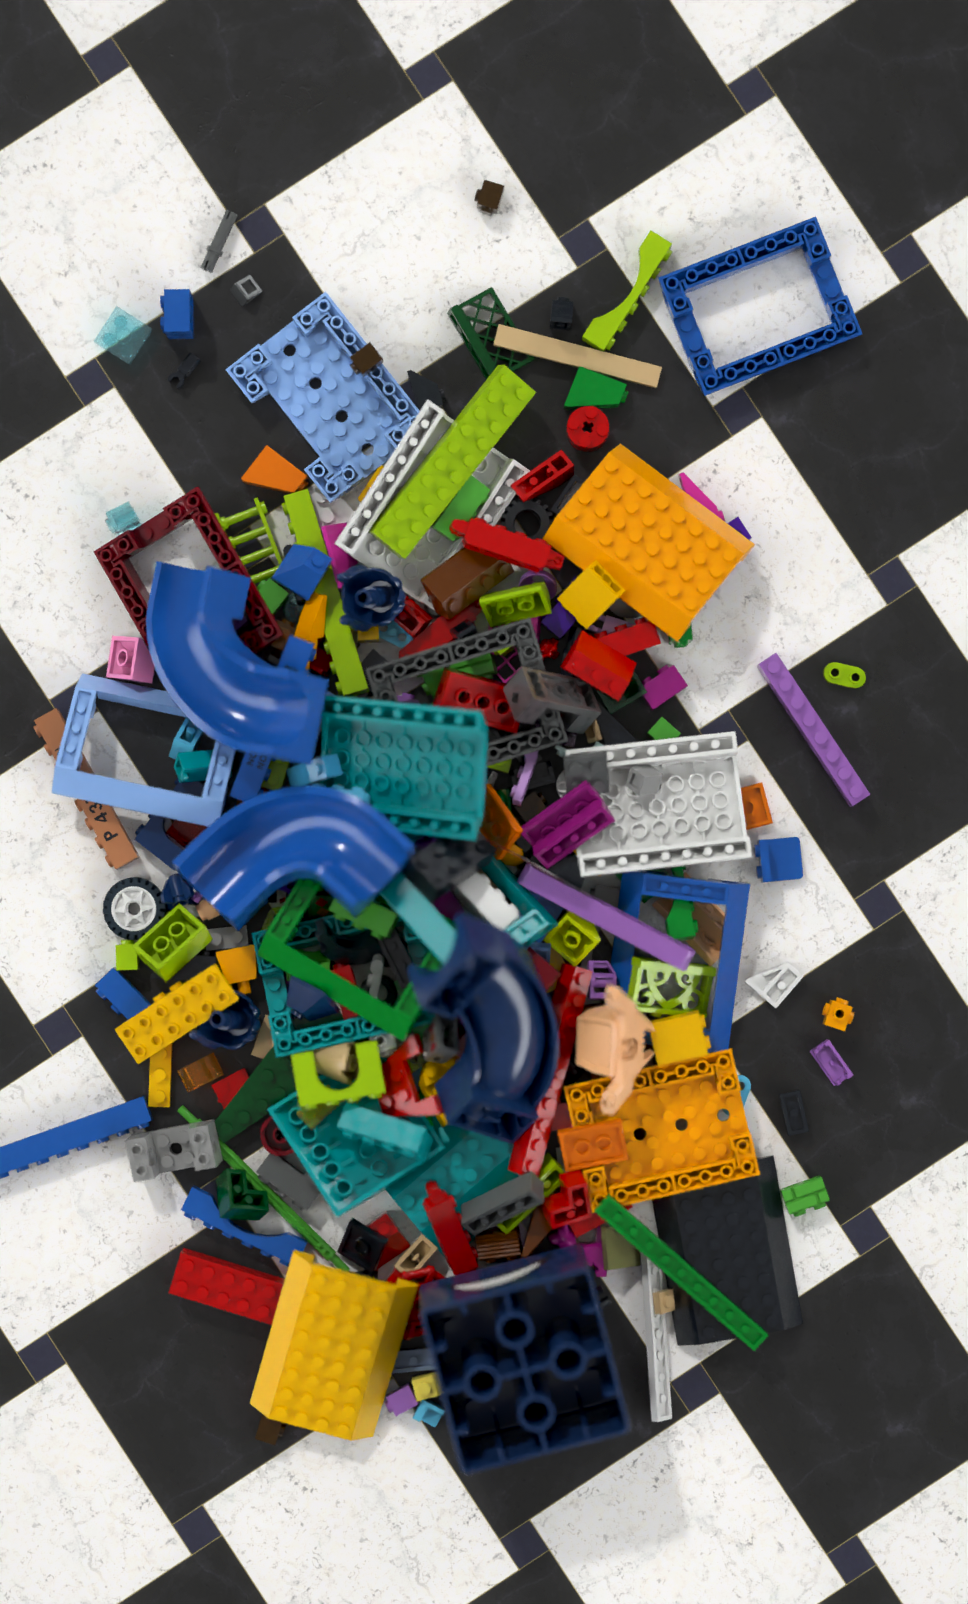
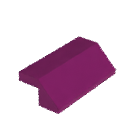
[521,780,615,869]

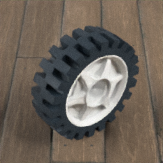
[103,877,167,940]

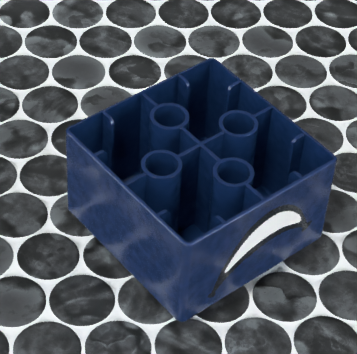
[419,1244,630,1474]

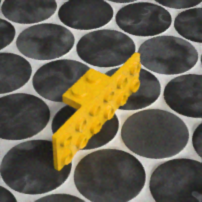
[115,964,239,1064]

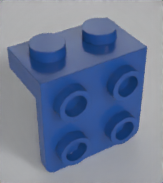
[754,837,803,883]

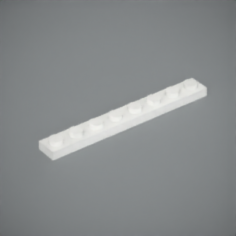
[640,1252,672,1422]

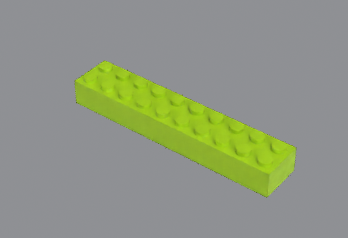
[368,365,536,559]

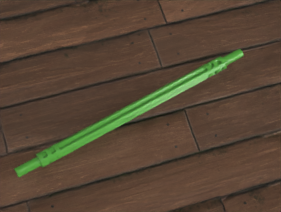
[177,1105,350,1271]

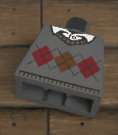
[422,1014,459,1064]

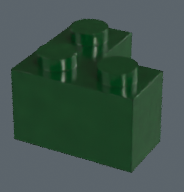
[216,1168,269,1221]

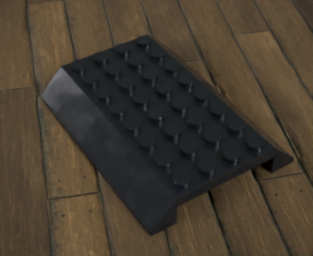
[652,1155,803,1345]

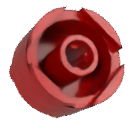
[567,406,609,452]

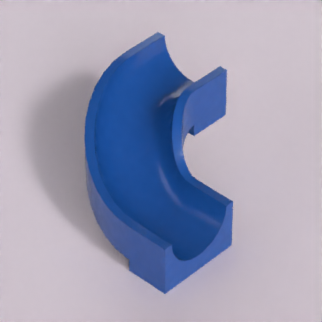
[146,561,328,765]
[172,786,416,931]

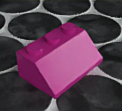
[321,523,358,592]

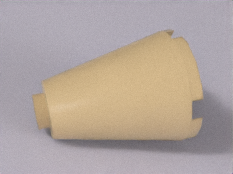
[305,1042,359,1085]

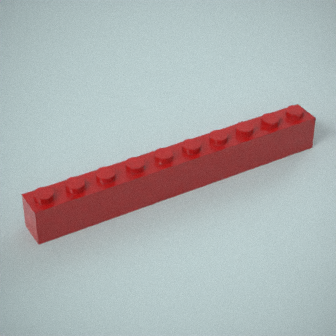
[507,963,593,1178]

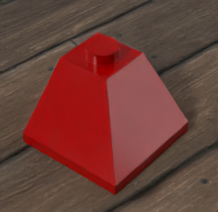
[366,1211,411,1270]

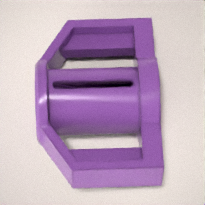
[587,961,617,1000]

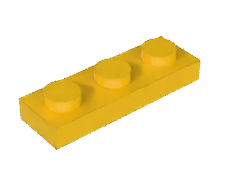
[148,1043,172,1107]

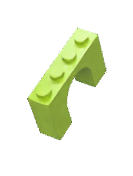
[291,1040,385,1110]

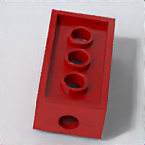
[432,667,520,733]

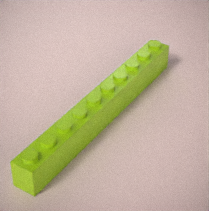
[281,489,369,697]

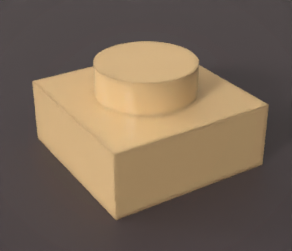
[653,1289,675,1314]

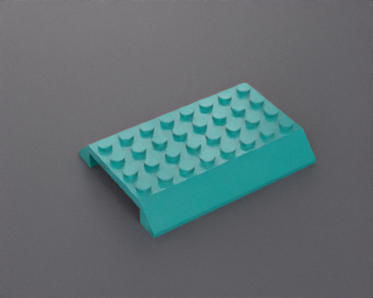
[320,695,488,840]

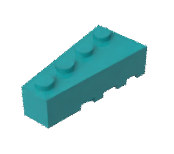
[337,1103,433,1163]

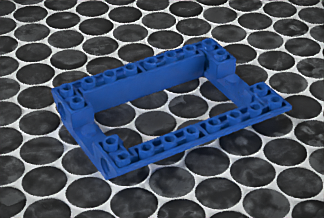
[658,216,863,396]
[605,870,750,1052]

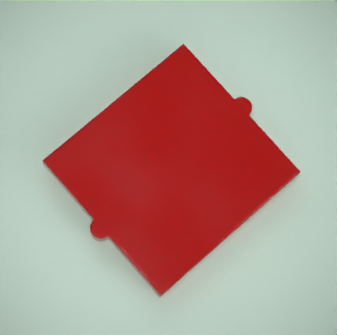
[212,1068,249,1109]

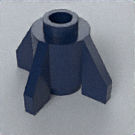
[161,874,198,912]

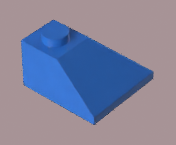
[271,544,333,601]

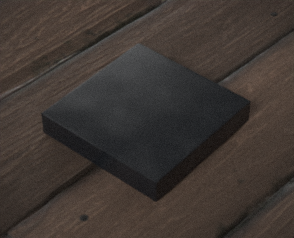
[337,1218,389,1274]

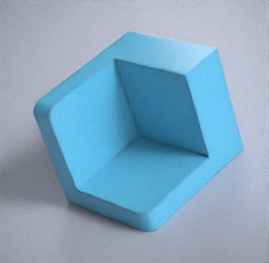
[413,1399,445,1427]

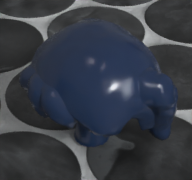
[337,564,406,632]
[189,989,261,1050]

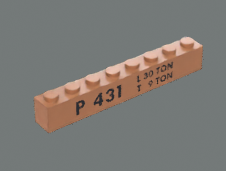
[34,708,140,869]

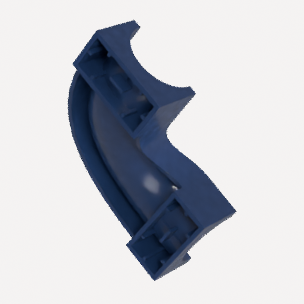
[407,912,559,1144]

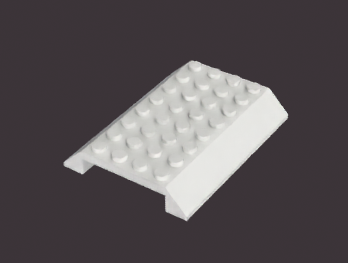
[335,400,530,612]
[565,731,752,877]

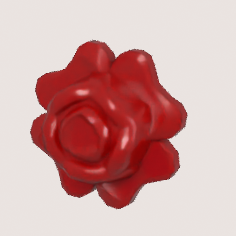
[539,638,559,660]

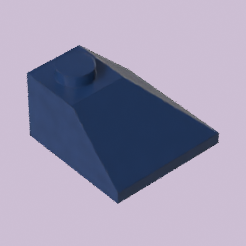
[286,976,340,1021]

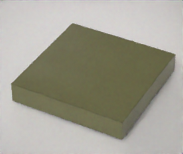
[601,1226,641,1270]

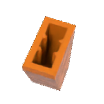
[241,445,308,494]

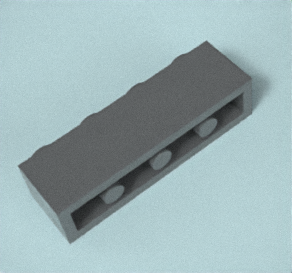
[461,1171,544,1235]

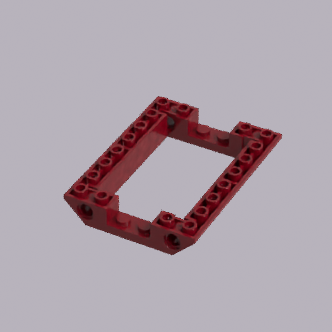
[93,486,284,654]

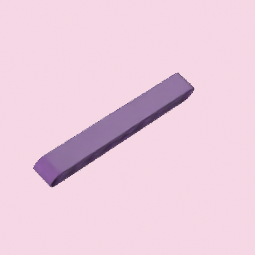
[517,862,696,971]

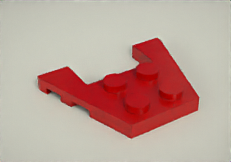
[378,1034,444,1116]

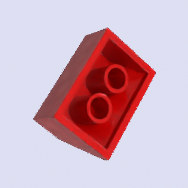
[560,631,636,701]

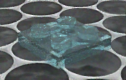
[94,306,153,365]

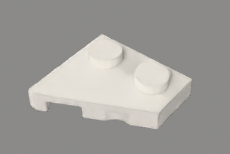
[308,487,355,531]
[744,962,804,1008]

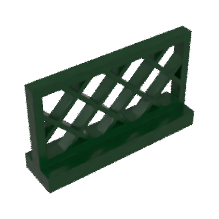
[447,287,534,380]

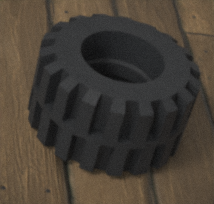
[501,498,554,540]

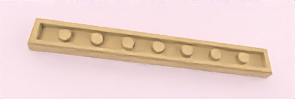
[493,324,662,388]

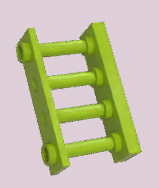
[215,497,282,583]

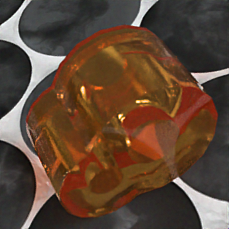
[177,1053,224,1092]

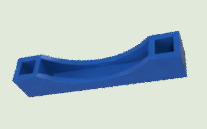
[181,1185,308,1267]

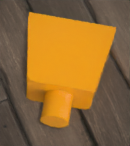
[215,944,258,994]

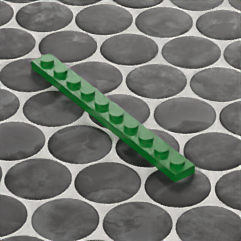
[594,1194,768,1351]

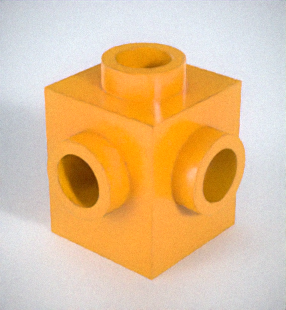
[822,997,854,1031]

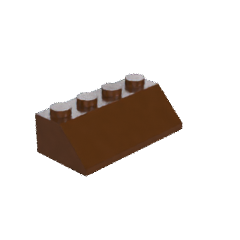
[420,548,514,620]

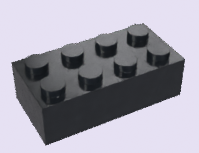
[402,832,497,903]

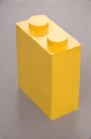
[557,560,626,629]
[650,1010,711,1066]

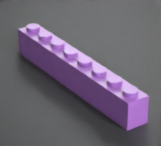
[757,653,870,807]

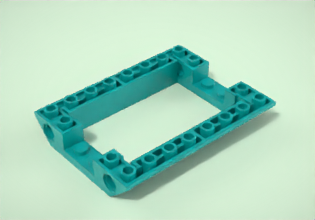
[380,832,558,965]
[252,904,437,1058]

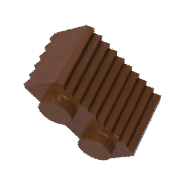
[475,1225,523,1263]

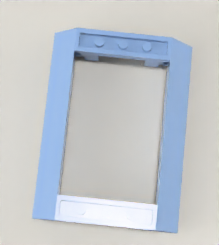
[52,673,236,827]

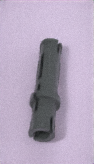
[200,210,238,273]

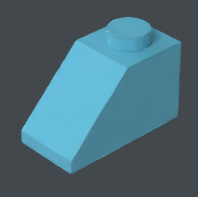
[169,718,203,759]

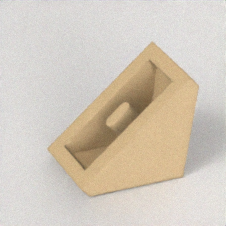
[394,1234,438,1273]

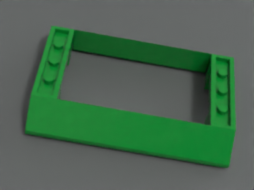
[257,878,456,1042]

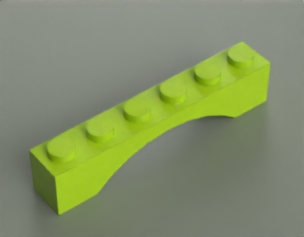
[582,230,673,352]

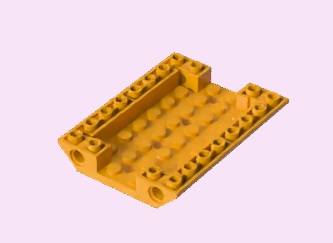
[564,1048,760,1213]

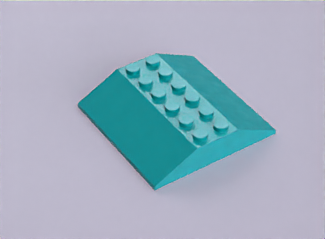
[267,1056,446,1217]
[386,1116,521,1257]

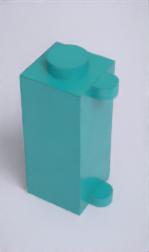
[174,750,233,783]

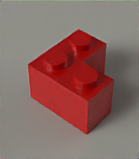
[542,1170,592,1229]

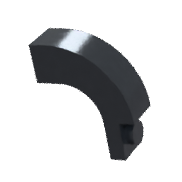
[315,918,385,965]

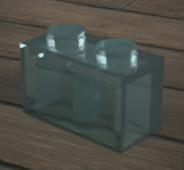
[105,501,142,536]

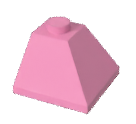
[106,636,154,683]

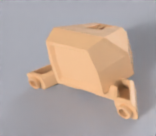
[576,985,656,1115]

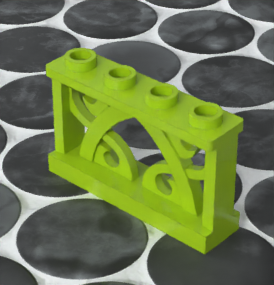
[627,956,717,1018]

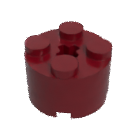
[260,1116,294,1156]

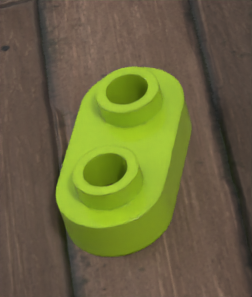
[823,662,866,689]

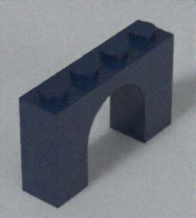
[134,778,228,871]

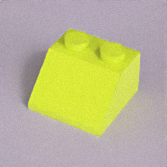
[543,910,600,966]

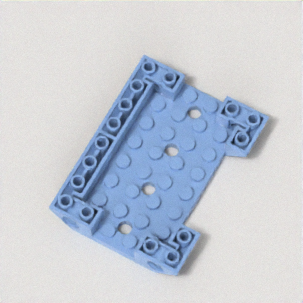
[225,291,419,503]

